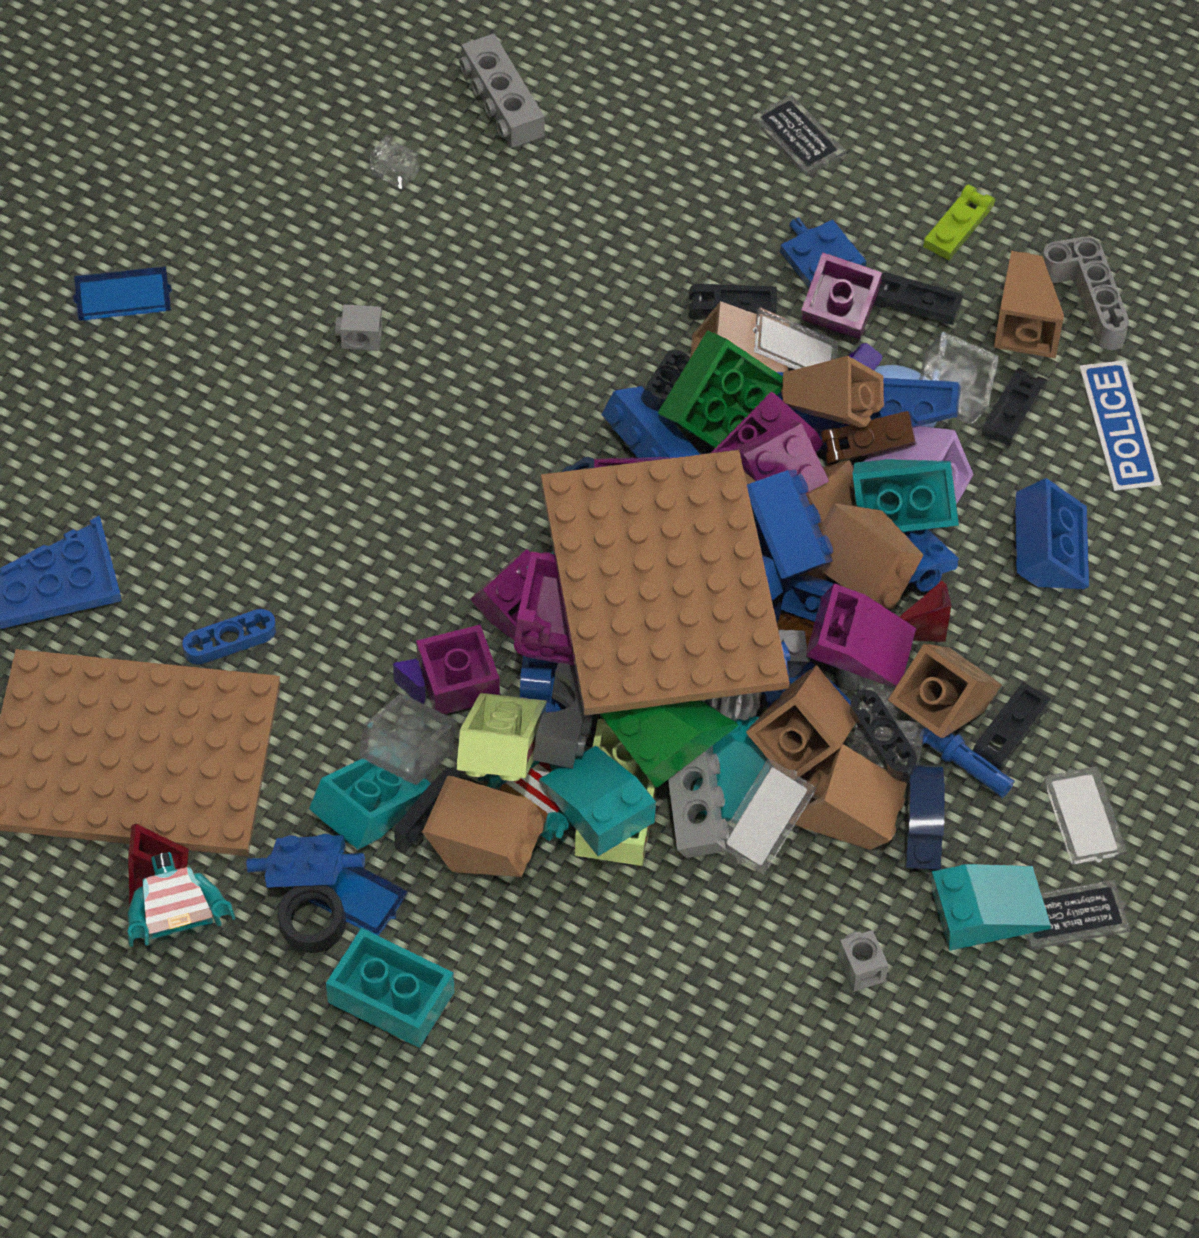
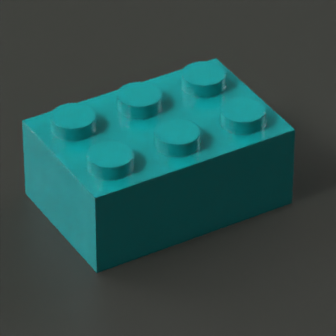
[326,928,455,1048]

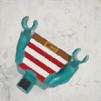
[477,761,573,841]
[127,852,235,947]

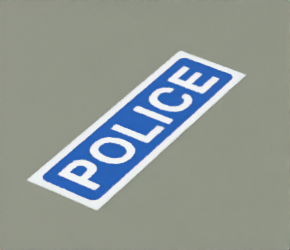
[1080,360,1161,491]

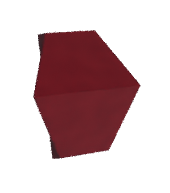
[900,581,952,642]
[128,823,189,906]

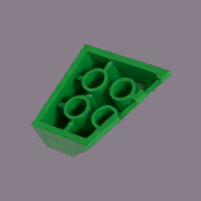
[658,330,783,448]
[599,700,738,788]

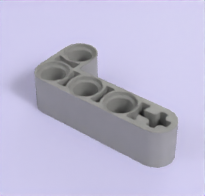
[1043,237,1129,350]

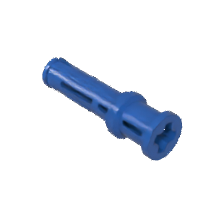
[918,728,1015,798]

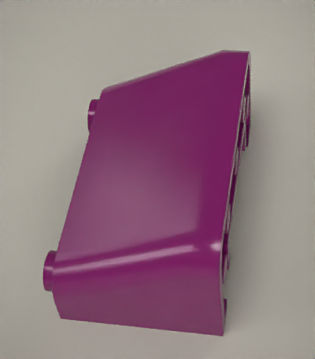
[514,551,575,666]

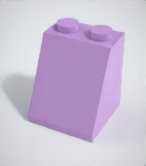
[864,426,974,504]

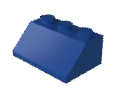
[747,469,833,579]
[1015,478,1089,589]

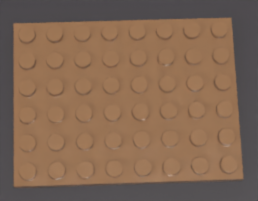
[541,450,789,715]
[0,649,281,856]

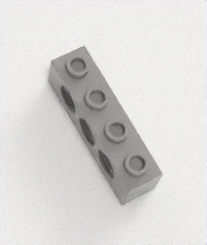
[459,34,545,148]
[668,746,729,858]

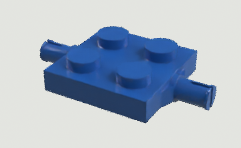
[780,217,866,288]
[246,834,365,888]

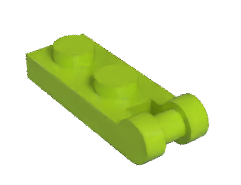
[923,184,995,261]

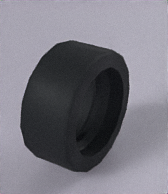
[277,885,346,953]

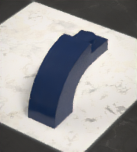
[905,765,945,870]

